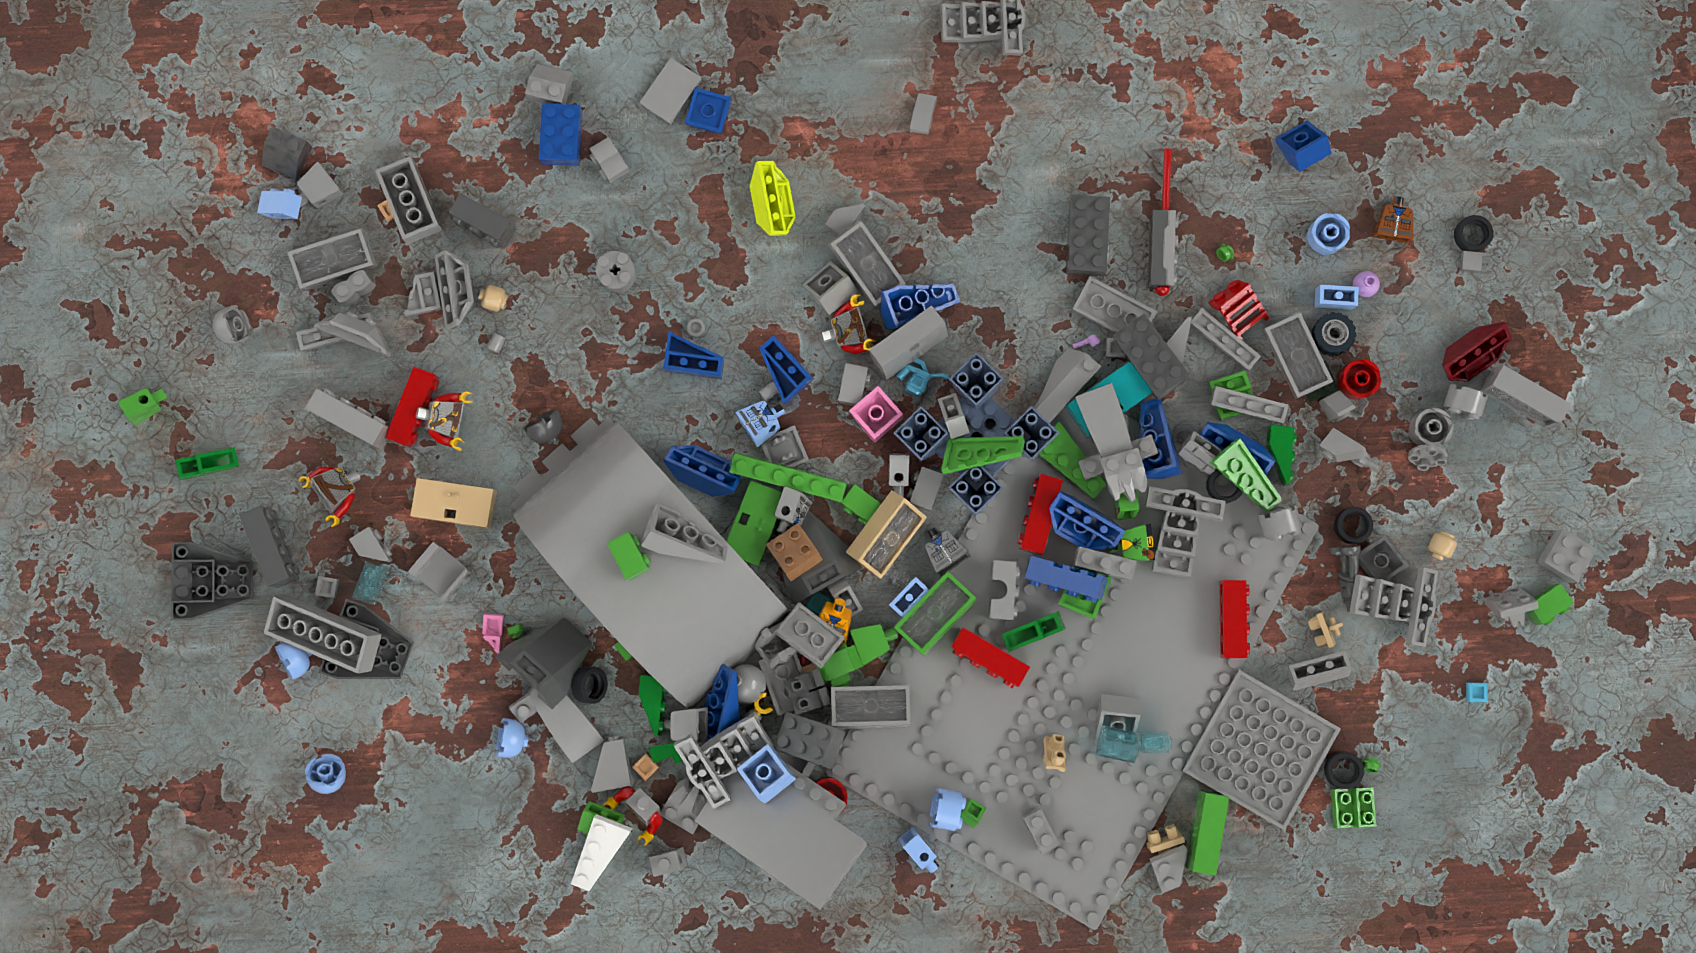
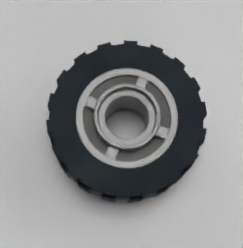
[1311,312,1356,356]

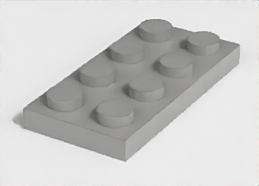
[1072,276,1157,333]

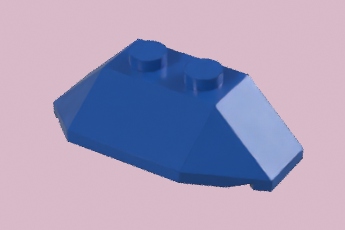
[1200,422,1275,475]
[663,445,741,497]
[1049,491,1125,550]

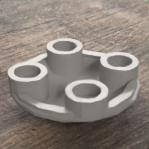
[1408,444,1448,471]

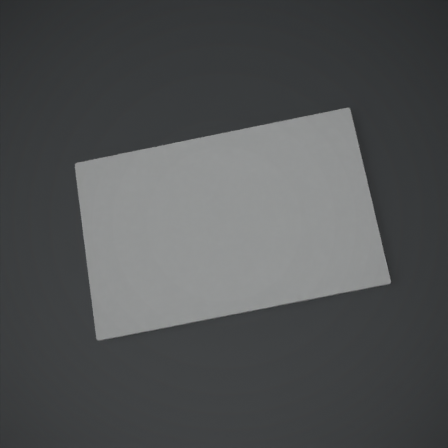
[826,390,1319,930]

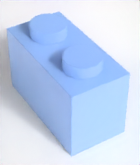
[257,188,302,219]
[1314,285,1359,310]
[889,577,929,618]

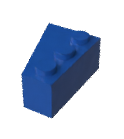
[663,331,724,380]
[759,335,815,404]

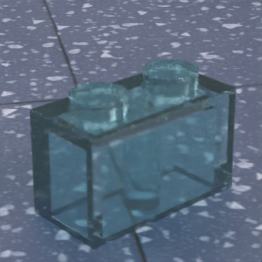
[352,562,389,605]
[1096,726,1141,763]
[1138,732,1172,753]

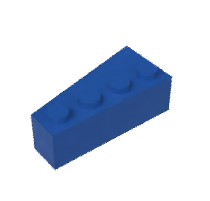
[1025,556,1108,603]

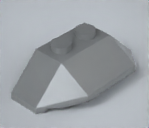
[434,250,474,329]
[314,312,391,357]

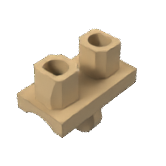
[1308,611,1343,648]
[1043,734,1066,772]
[1146,824,1185,854]

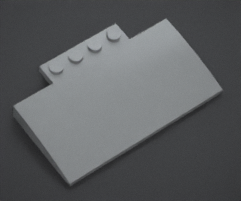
[695,762,867,910]

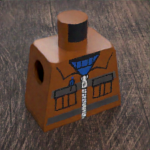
[1372,196,1414,243]

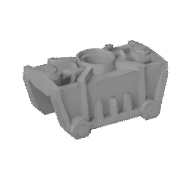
[755,621,798,669]

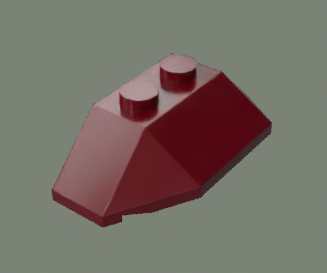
[1442,322,1512,382]

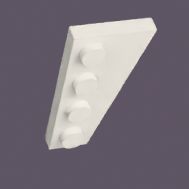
[571,814,632,891]

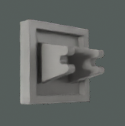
[761,425,809,467]
[1484,588,1539,628]

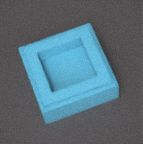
[1466,683,1488,702]

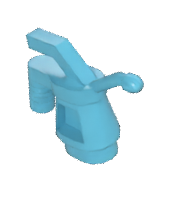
[896,358,950,398]

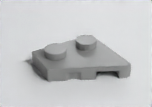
[1149,844,1187,893]

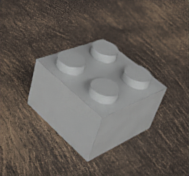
[1536,529,1597,583]

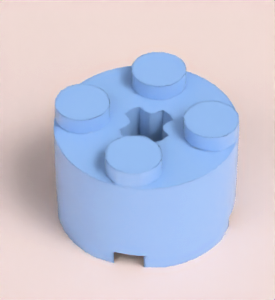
[1306,213,1350,256]
[930,788,966,831]

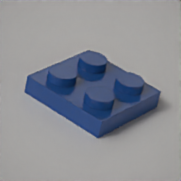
[685,87,732,135]

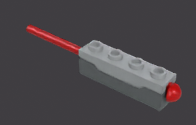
[1148,148,1179,296]

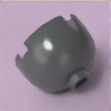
[523,409,563,444]

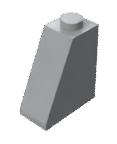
[592,736,633,793]

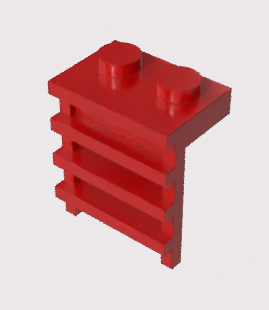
[1208,279,1269,340]

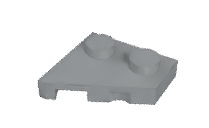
[405,271,442,317]

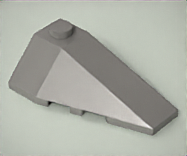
[1035,348,1101,423]
[641,503,728,564]

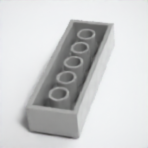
[264,595,382,673]

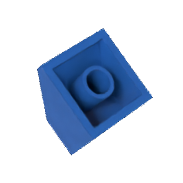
[1275,121,1332,172]

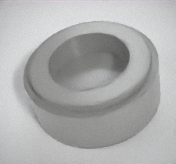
[686,318,706,338]

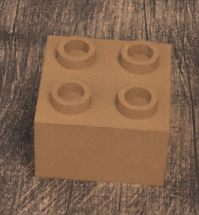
[766,523,823,582]

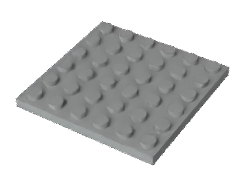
[1181,670,1341,831]

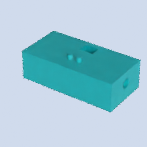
[1065,361,1152,438]

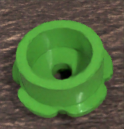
[1216,244,1234,262]
[507,623,526,639]
[1362,757,1381,773]

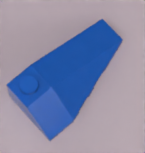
[880,284,960,329]
[1138,398,1182,479]
[700,664,739,740]

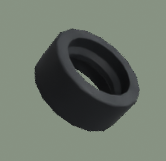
[1454,215,1494,252]
[1206,469,1243,504]
[1334,507,1373,544]
[571,666,608,704]
[1324,752,1364,789]

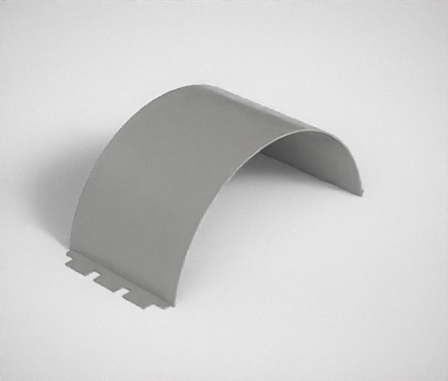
[512,418,791,709]

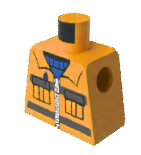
[818,598,852,645]

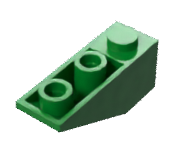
[1266,425,1297,486]
[639,675,668,736]

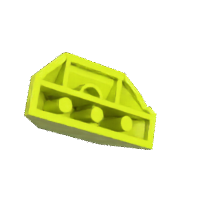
[750,161,796,236]

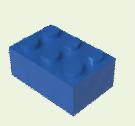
[539,103,583,166]

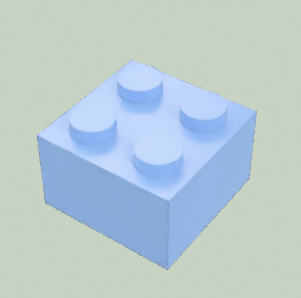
[737,744,796,804]

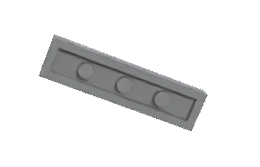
[1190,308,1261,372]
[296,313,374,352]
[1209,386,1289,423]

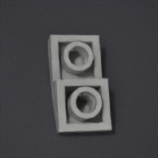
[910,93,937,135]

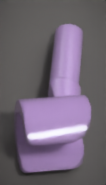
[1072,335,1100,349]

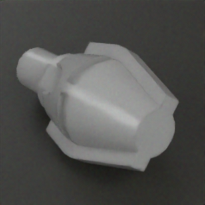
[1351,453,1380,472]

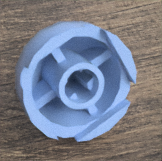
[275,642,312,680]
[496,718,528,758]
[305,754,346,794]

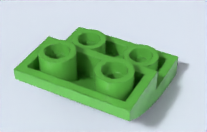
[1331,787,1376,829]

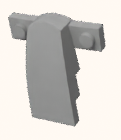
[940,0,1025,56]
[1075,383,1158,480]
[1145,486,1226,579]
[1349,567,1438,647]
[509,686,604,763]
[674,713,773,809]

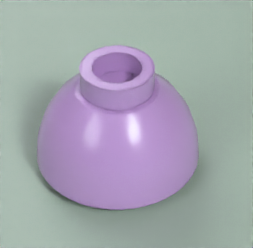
[1353,271,1380,297]

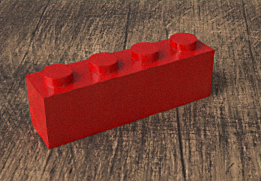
[385,366,439,448]
[1017,474,1063,555]
[1219,580,1251,658]
[950,627,1030,689]

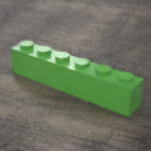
[729,451,847,502]

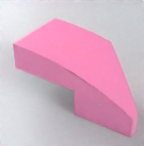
[482,613,504,653]

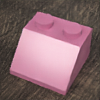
[849,386,903,443]

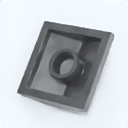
[1359,534,1410,581]

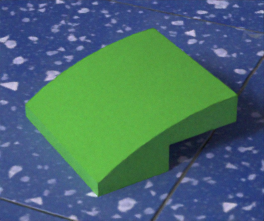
[1209,371,1252,421]

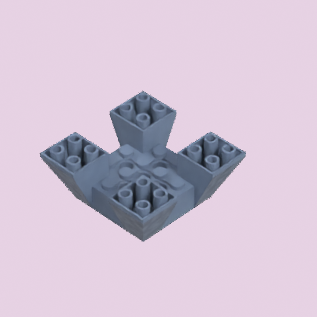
[894,352,1059,515]

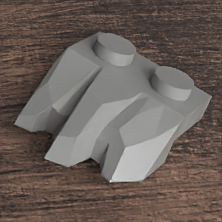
[1100,448,1148,503]
[660,778,708,834]

